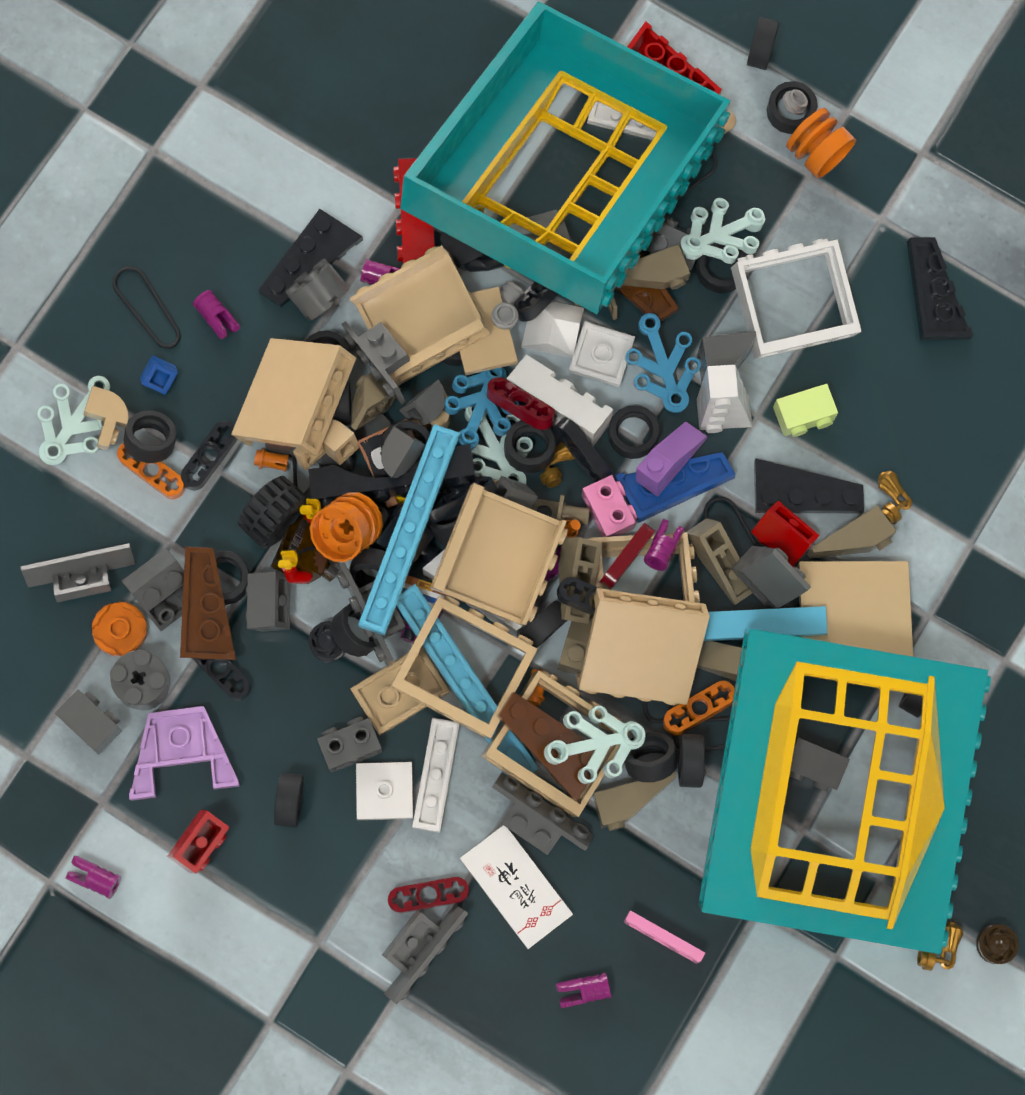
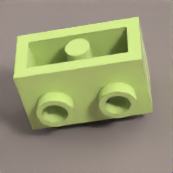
[773,384,838,437]

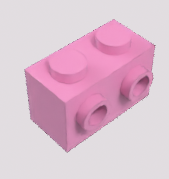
[581,475,637,537]

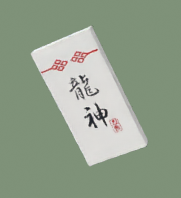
[460,825,573,949]

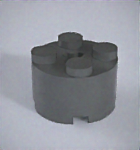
[285,258,349,321]
[110,650,170,710]

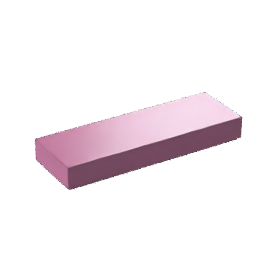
[624,911,705,964]

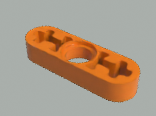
[117,443,185,499]
[663,681,735,736]

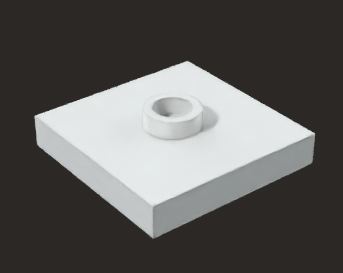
[569,321,635,387]
[356,762,413,820]

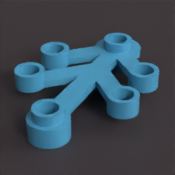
[625,313,701,413]
[444,367,519,451]

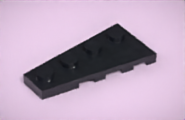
[259,209,363,308]
[907,237,974,340]
[754,458,864,514]

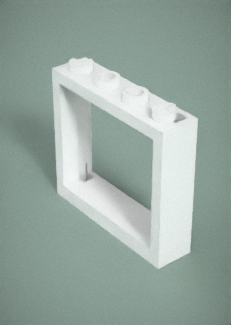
[731,239,862,360]

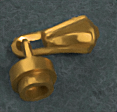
[537,442,575,488]
[878,471,912,524]
[917,921,963,971]

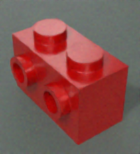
[751,501,820,567]
[167,810,229,874]

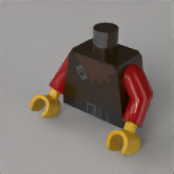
[271,498,339,584]

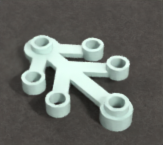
[680,198,765,264]
[37,376,110,466]
[464,405,533,484]
[544,705,645,784]

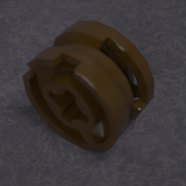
[976,924,1019,964]

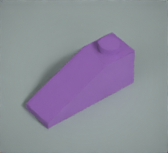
[636,422,707,497]

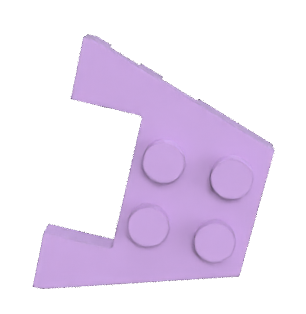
[129,706,240,801]

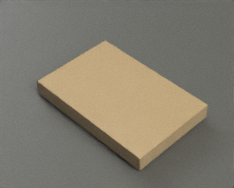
[459,287,518,376]
[350,647,450,736]

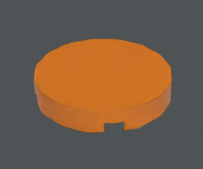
[92,602,147,657]

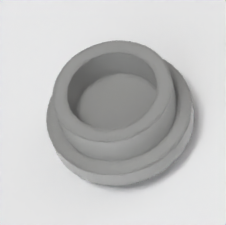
[783,89,808,115]
[492,303,518,330]

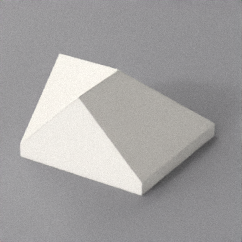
[521,301,584,358]

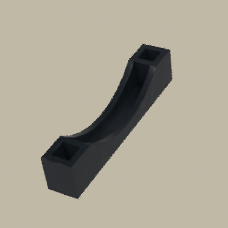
[308,444,476,509]

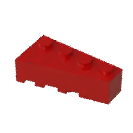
[627,21,722,95]
[394,158,434,264]

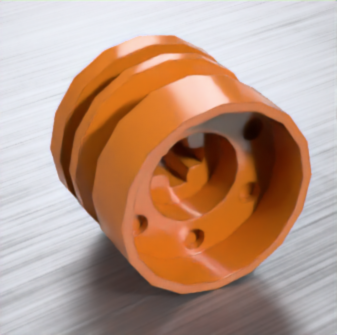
[785,107,856,179]
[310,492,383,562]

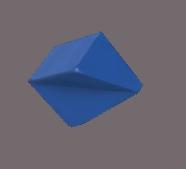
[140,355,178,395]

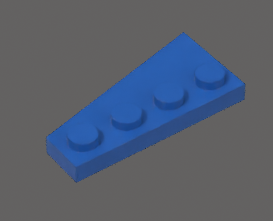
[614,452,735,523]

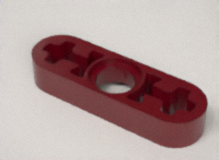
[486,377,554,430]
[599,523,656,590]
[388,877,469,914]

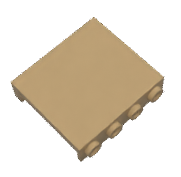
[350,246,491,386]
[231,338,356,456]
[430,483,568,626]
[796,561,913,657]
[576,588,710,705]

